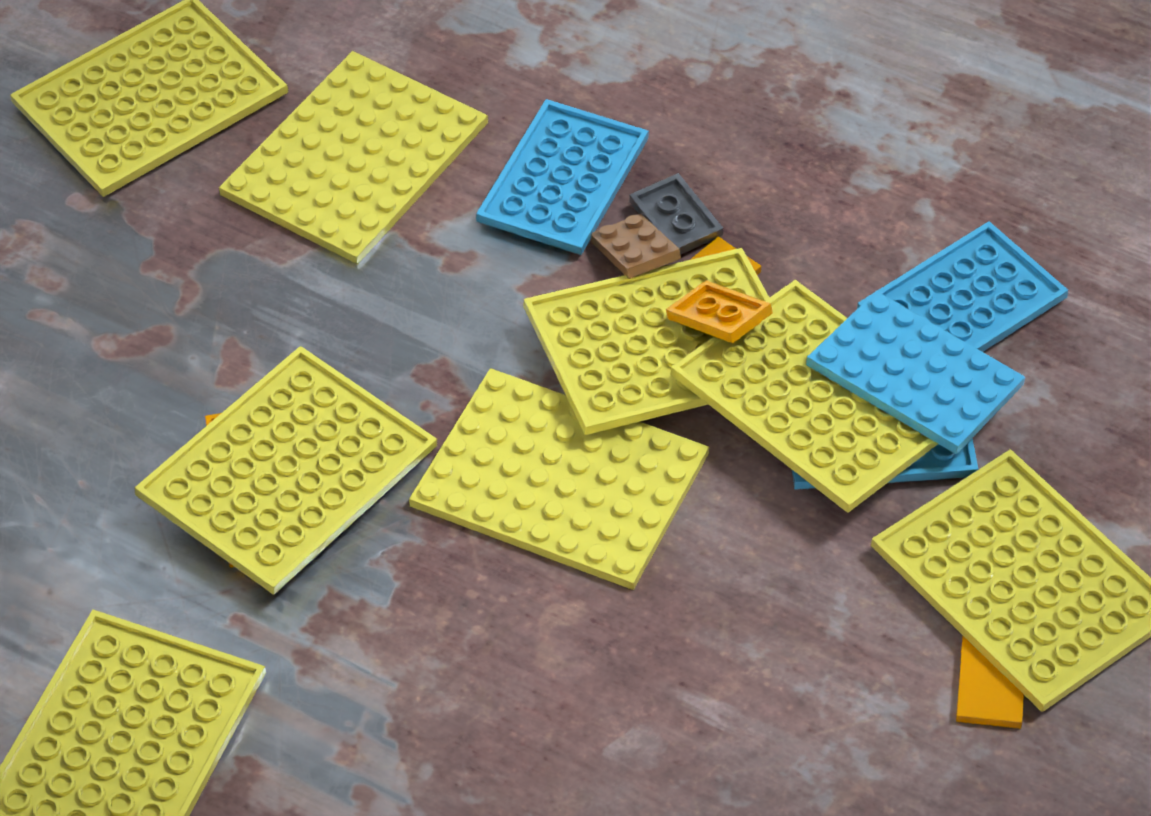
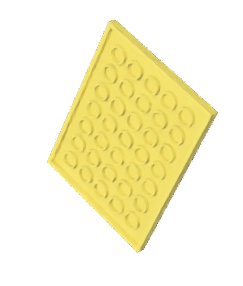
[10,0,288,197]
[219,51,488,265]
[523,248,770,435]
[670,280,938,513]
[134,346,437,595]
[409,368,709,590]
[871,449,1151,712]
[0,609,266,816]

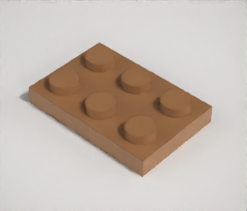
[591,214,681,279]

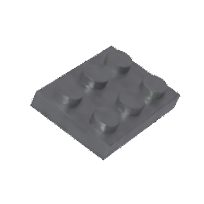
[629,173,723,255]

